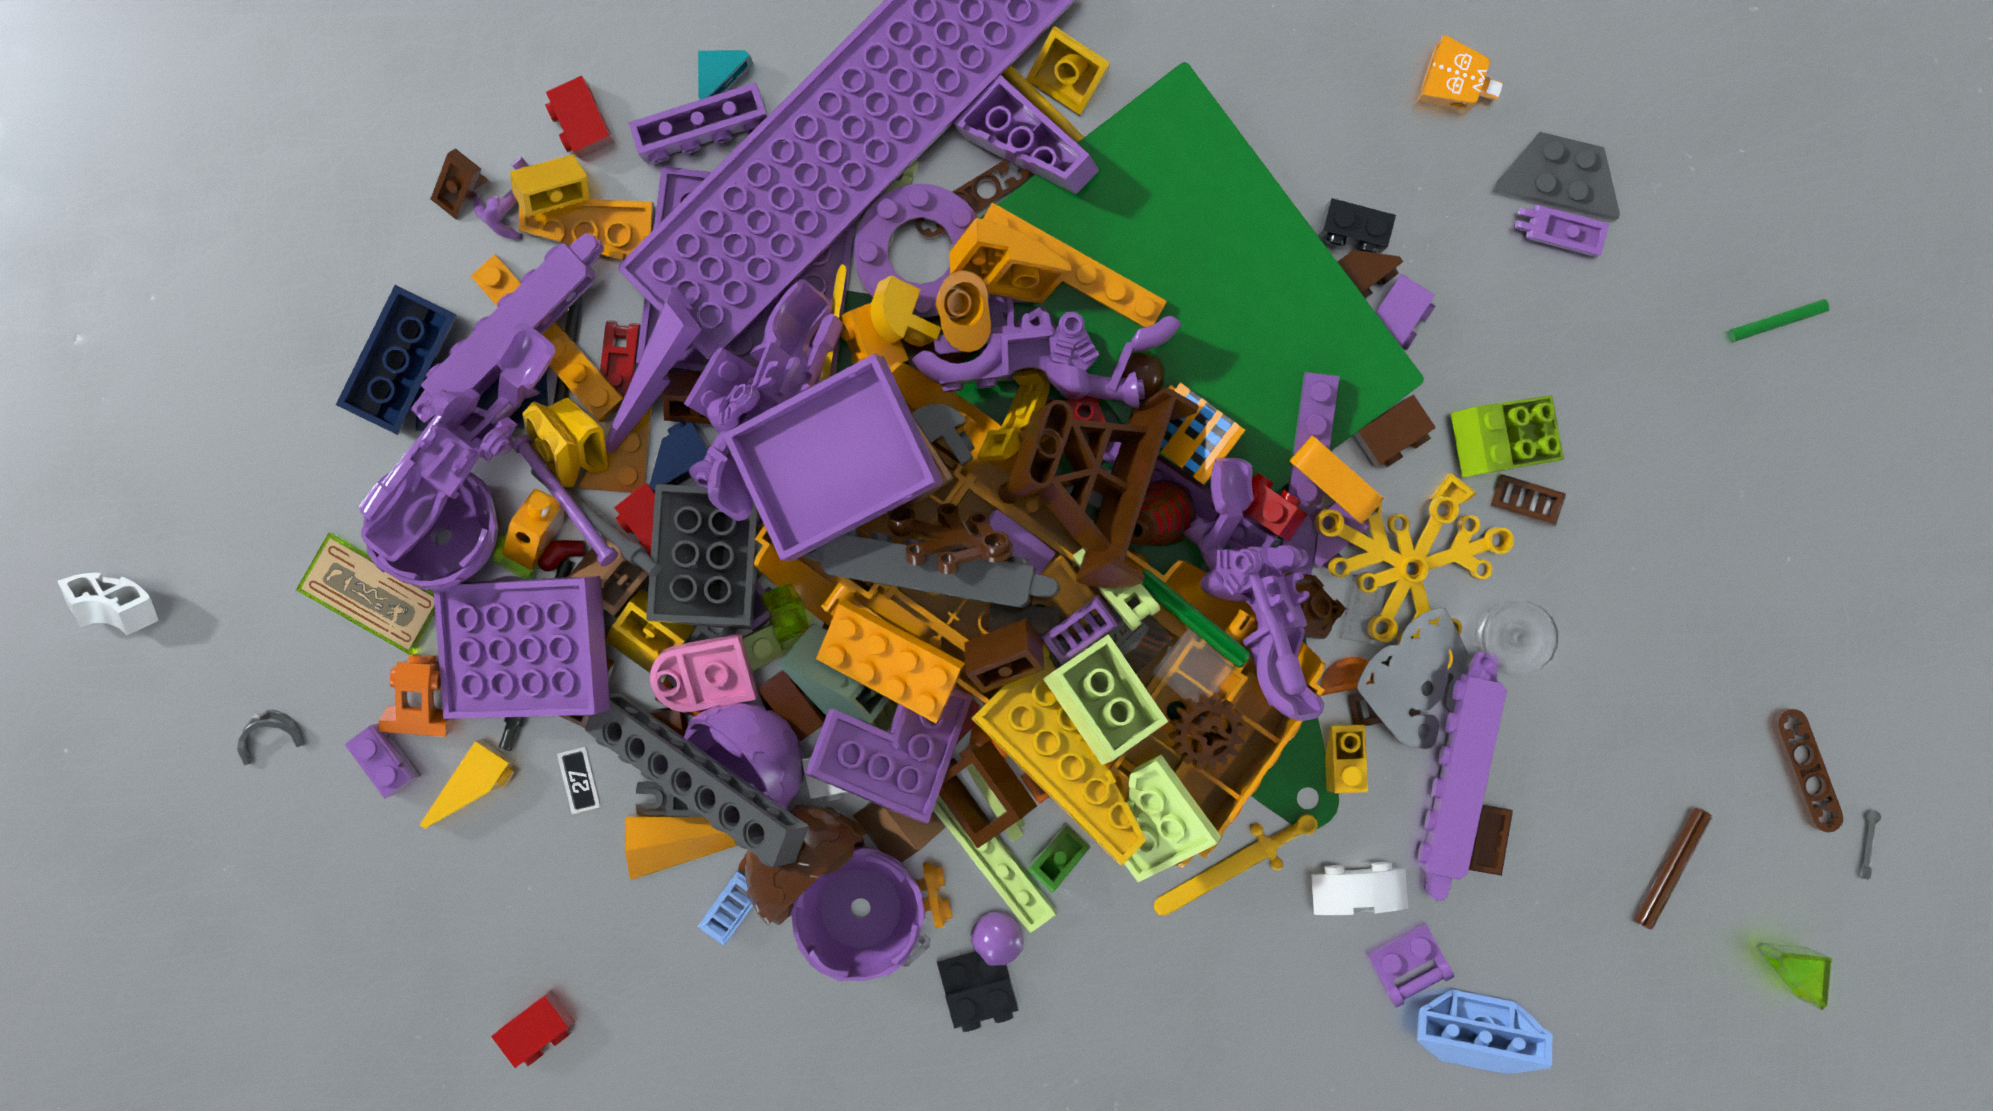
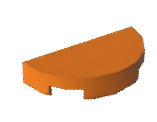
[1320,657,1374,696]

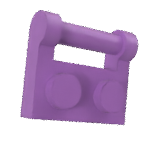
[1366,923,1455,1008]

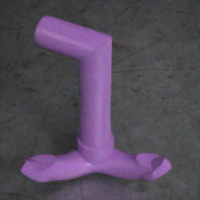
[473,157,529,239]

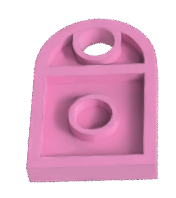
[650,633,759,712]

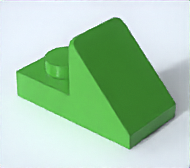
[1028,824,1090,893]

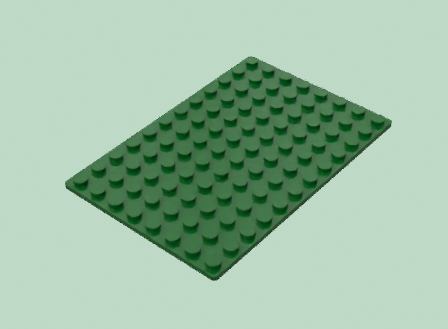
[979,62,1424,492]

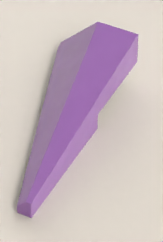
[605,287,702,453]

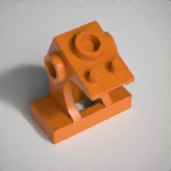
[379,654,454,737]

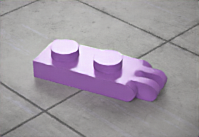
[1515,205,1609,257]

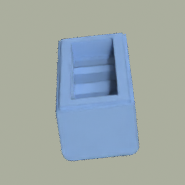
[698,869,753,945]

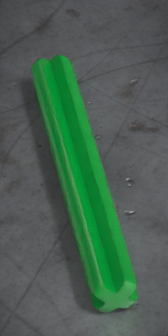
[1142,569,1251,668]

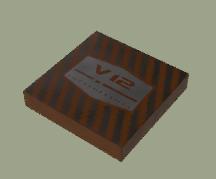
[1076,597,1174,674]

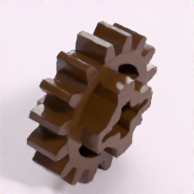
[1169,693,1246,770]

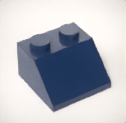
[649,421,711,491]

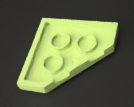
[1124,755,1221,882]

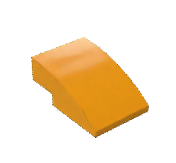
[949,218,1071,304]

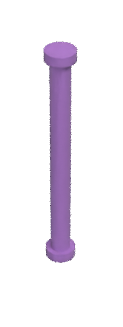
[513,435,618,566]

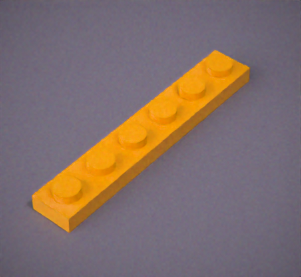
[983,203,1167,328]
[471,254,623,423]

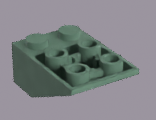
[778,623,890,724]

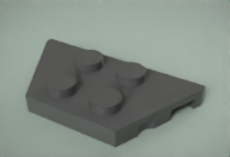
[1492,132,1620,220]

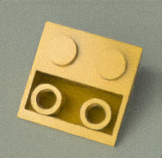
[605,589,695,673]

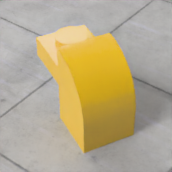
[870,275,941,346]

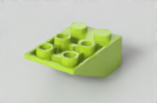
[1450,395,1564,478]

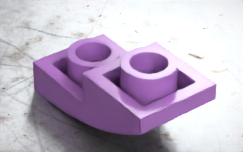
[976,510,1055,575]

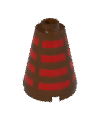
[1130,480,1196,546]

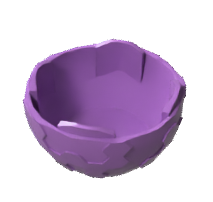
[363,471,499,590]
[684,704,804,810]
[790,847,925,982]

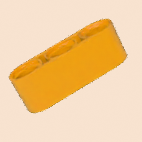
[1290,436,1384,524]

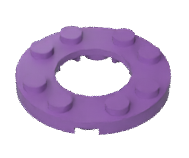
[854,184,978,318]

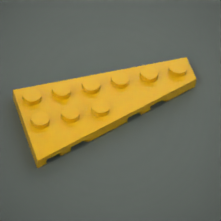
[972,645,1146,866]

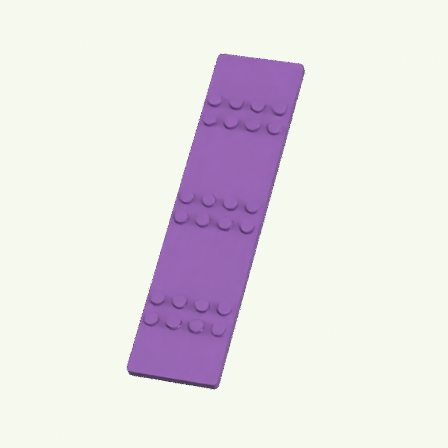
[618,0,1076,360]

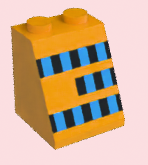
[1160,383,1245,485]

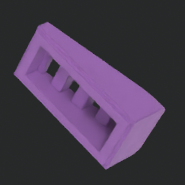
[1041,594,1119,665]

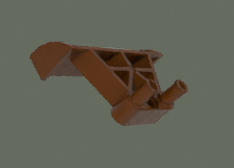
[998,387,1199,589]

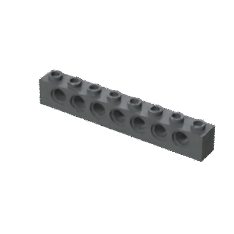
[585,693,809,868]

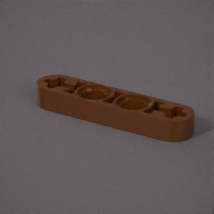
[915,159,1029,240]
[1773,708,1843,833]

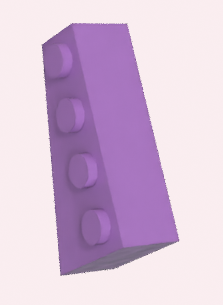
[953,75,1099,195]

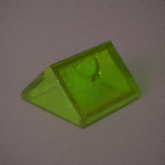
[1755,942,1832,1010]

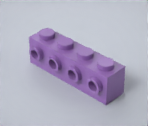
[628,82,768,164]

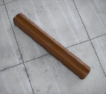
[1635,808,1712,930]

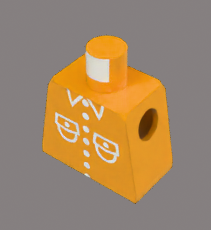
[1417,35,1503,110]
[502,489,564,570]

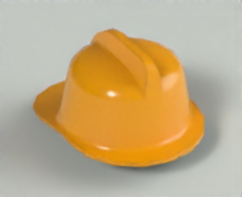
[935,270,991,352]

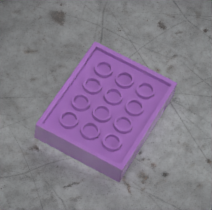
[723,354,944,561]
[434,576,610,719]

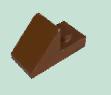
[430,148,487,219]

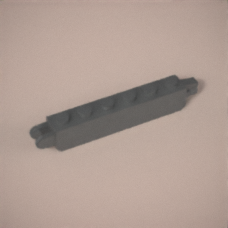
[803,529,1061,608]

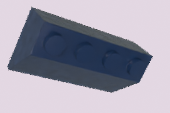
[336,285,457,435]

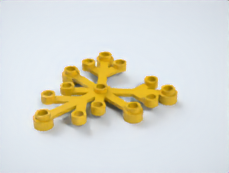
[1314,496,1514,669]

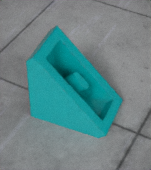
[698,50,753,100]

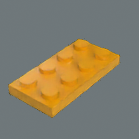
[816,599,965,723]

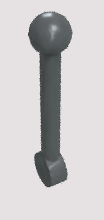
[1860,810,1881,880]

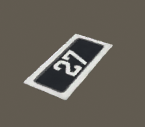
[557,746,601,815]

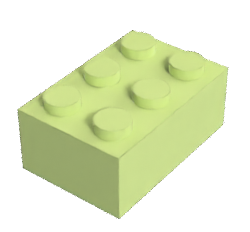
[1043,634,1168,765]

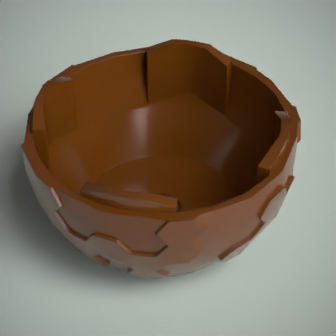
[745,804,867,926]

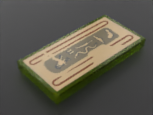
[296,532,436,655]

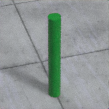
[1730,299,1829,342]

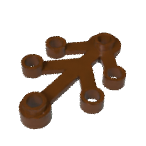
[887,503,1013,574]

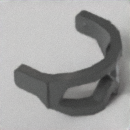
[237,710,304,765]

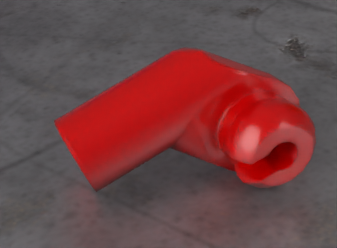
[538,540,584,572]

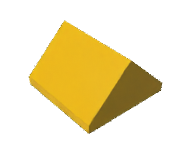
[1026,26,1110,115]

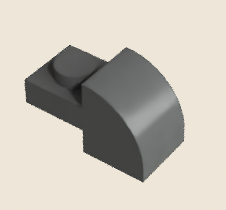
[911,404,975,466]

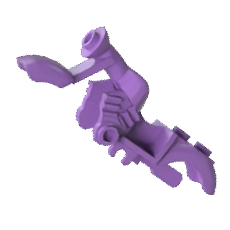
[689,279,843,521]
[912,311,1182,409]
[359,324,555,562]
[1183,458,1324,721]

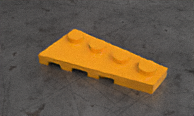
[518,199,654,261]

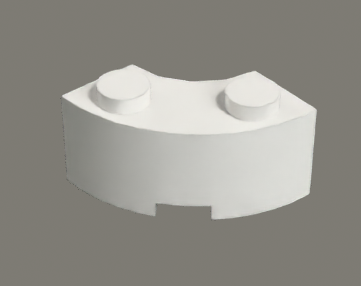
[57,573,159,635]
[1311,862,1408,915]

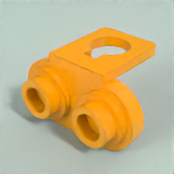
[915,861,953,929]

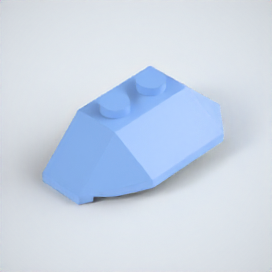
[1417,989,1553,1074]

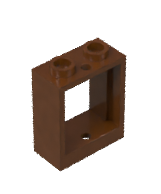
[939,740,1037,849]

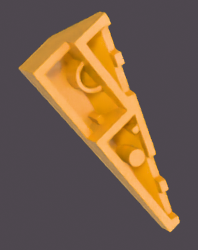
[625,815,738,879]

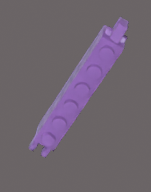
[411,233,605,424]
[1418,651,1507,901]

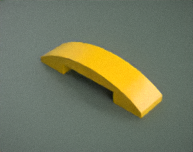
[977,367,1051,461]

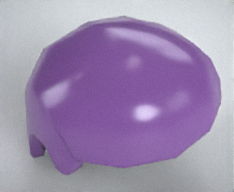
[970,912,1024,966]

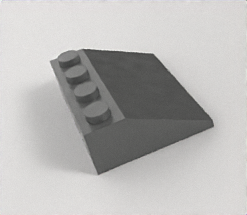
[646,484,760,629]

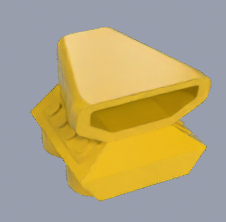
[522,398,608,487]

